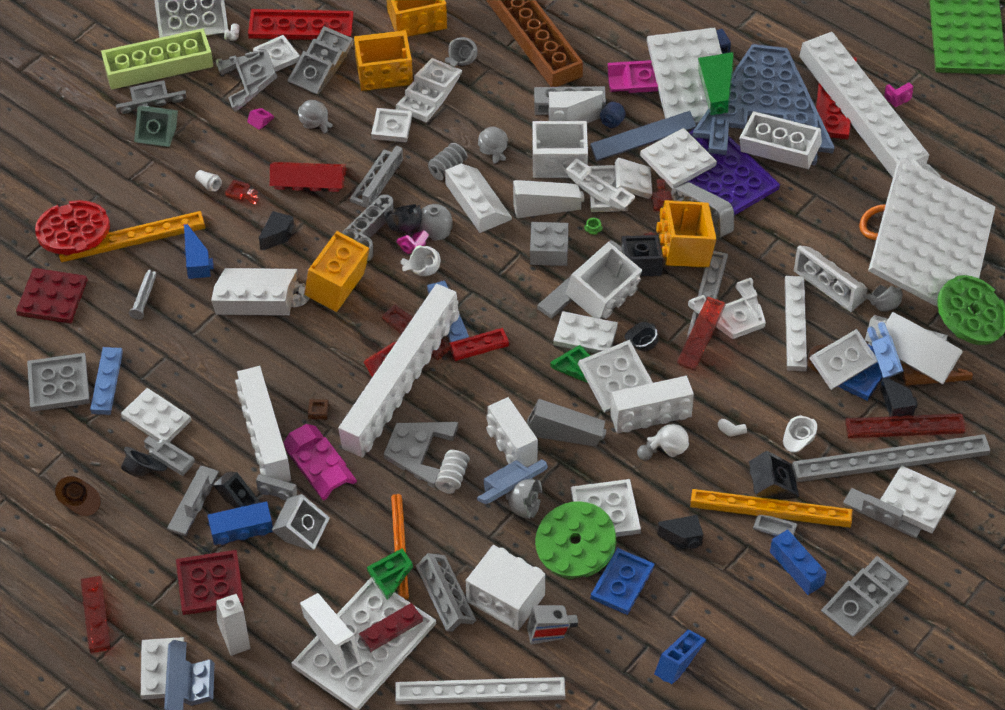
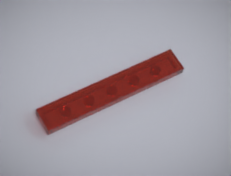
[845,414,966,438]

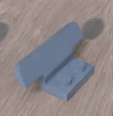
[477,459,548,504]
[164,640,215,710]

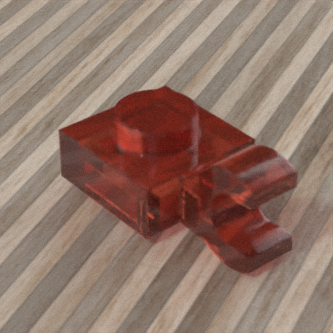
[225,179,260,204]
[652,179,672,211]

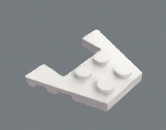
[688,278,766,339]

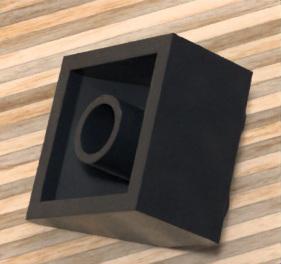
[621,235,663,277]
[749,451,799,500]

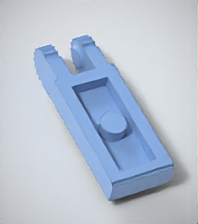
[867,322,903,378]

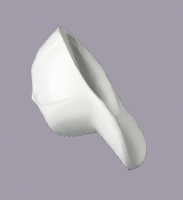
[783,415,817,453]

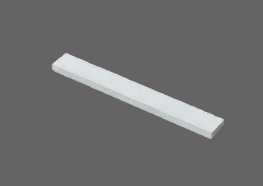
[396,677,565,704]

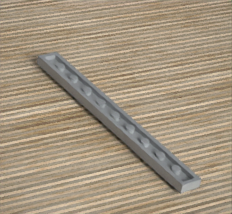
[792,434,990,482]

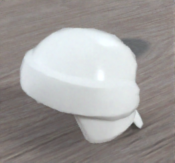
[401,246,441,276]
[647,424,689,457]

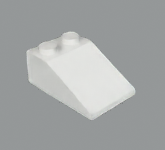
[549,91,603,123]

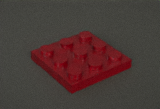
[16,268,88,324]
[176,550,244,615]

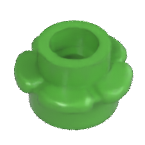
[584,218,603,235]

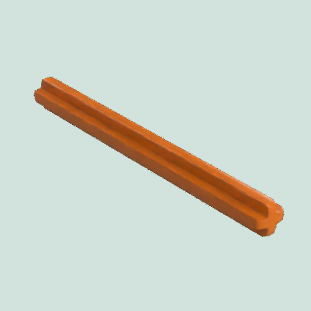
[391,494,409,600]

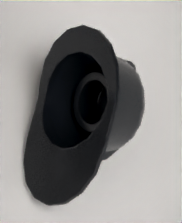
[121,447,167,477]

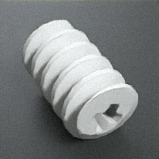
[435,450,470,494]

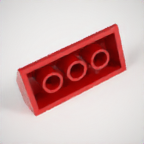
[269,162,346,192]

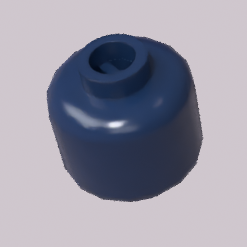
[599,102,626,128]

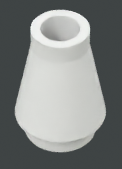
[195,170,222,191]

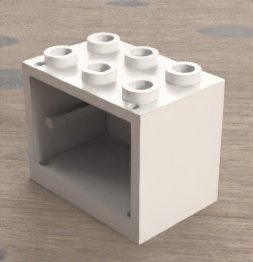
[532,121,588,178]
[565,242,642,319]
[466,545,545,631]

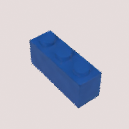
[208,501,273,545]
[770,530,827,595]

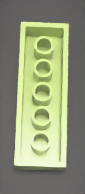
[101,28,213,90]

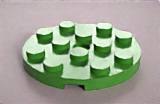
[937,275,1005,345]
[535,501,617,579]

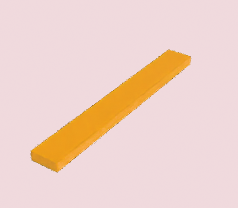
[59,211,205,262]
[690,489,852,528]

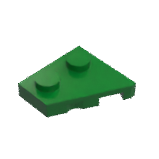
[550,345,590,383]
[367,549,413,600]

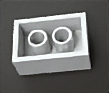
[486,397,538,467]

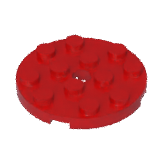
[35,200,110,256]

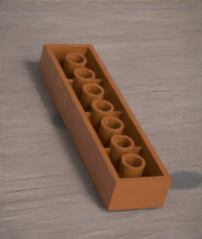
[486,0,583,87]

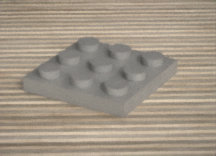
[27,353,90,412]

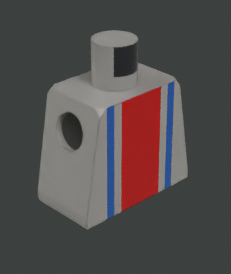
[527,605,578,644]

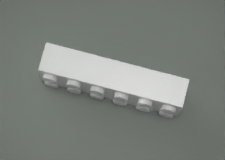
[235,366,291,482]

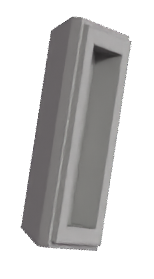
[753,515,798,537]

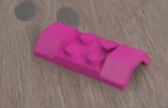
[608,60,659,93]
[283,424,357,501]

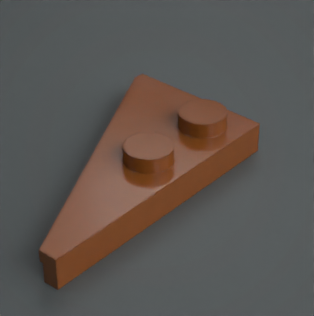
[900,361,973,386]

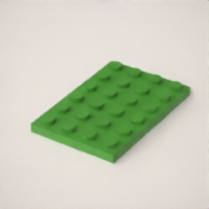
[929,0,1005,74]

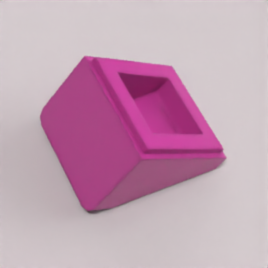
[247,108,274,130]

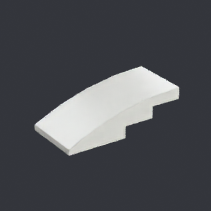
[396,58,462,122]
[878,312,963,384]

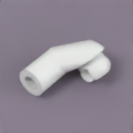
[224,24,240,41]
[718,419,747,437]

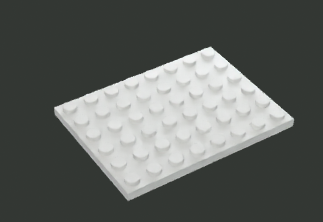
[868,157,995,310]

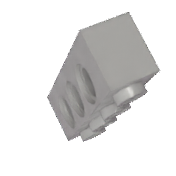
[534,86,606,115]

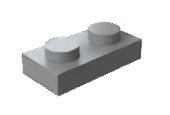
[256,474,297,501]

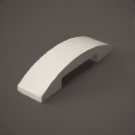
[565,158,635,210]

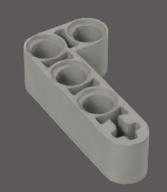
[671,182,734,239]
[342,195,394,261]

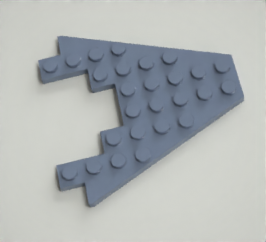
[693,44,834,165]

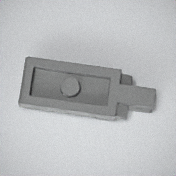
[144,436,195,476]

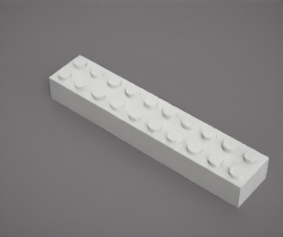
[799,32,929,177]
[338,284,459,458]

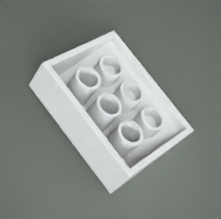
[154,0,228,38]
[211,268,298,315]

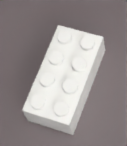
[740,111,822,169]
[610,376,694,433]

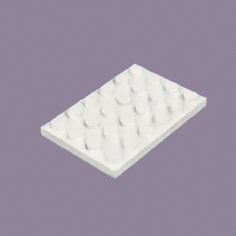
[647,28,722,126]
[292,578,436,710]

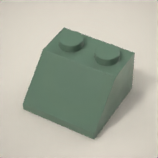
[134,106,178,147]

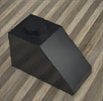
[259,211,296,250]
[880,377,918,420]
[213,472,260,508]
[657,515,703,549]

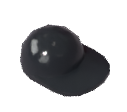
[625,322,659,352]

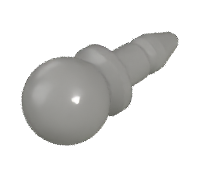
[637,441,661,460]

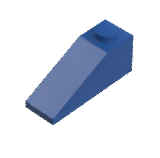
[184,224,214,279]
[654,629,706,684]

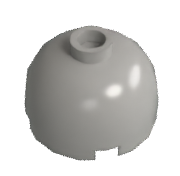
[417,204,453,241]
[506,478,542,519]

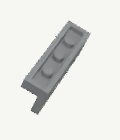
[350,146,403,208]
[416,553,476,632]

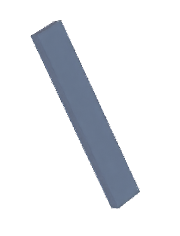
[590,111,696,162]

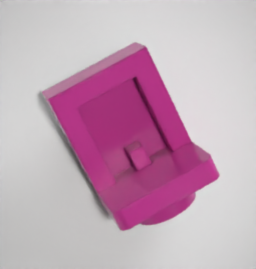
[884,83,914,107]
[396,230,429,254]

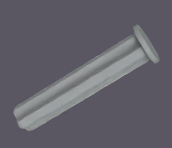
[129,270,156,319]

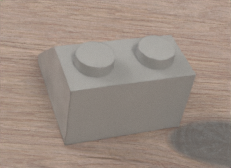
[272,494,330,550]

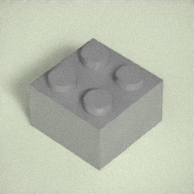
[530,222,568,266]

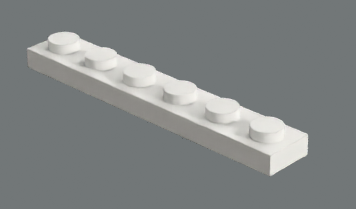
[785,276,807,371]

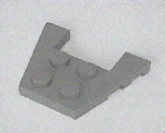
[215,49,277,112]
[384,422,458,488]

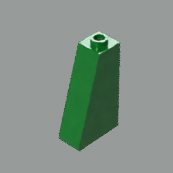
[698,52,733,115]

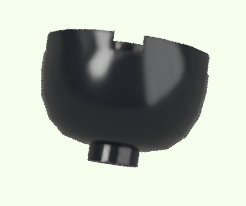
[384,204,422,236]

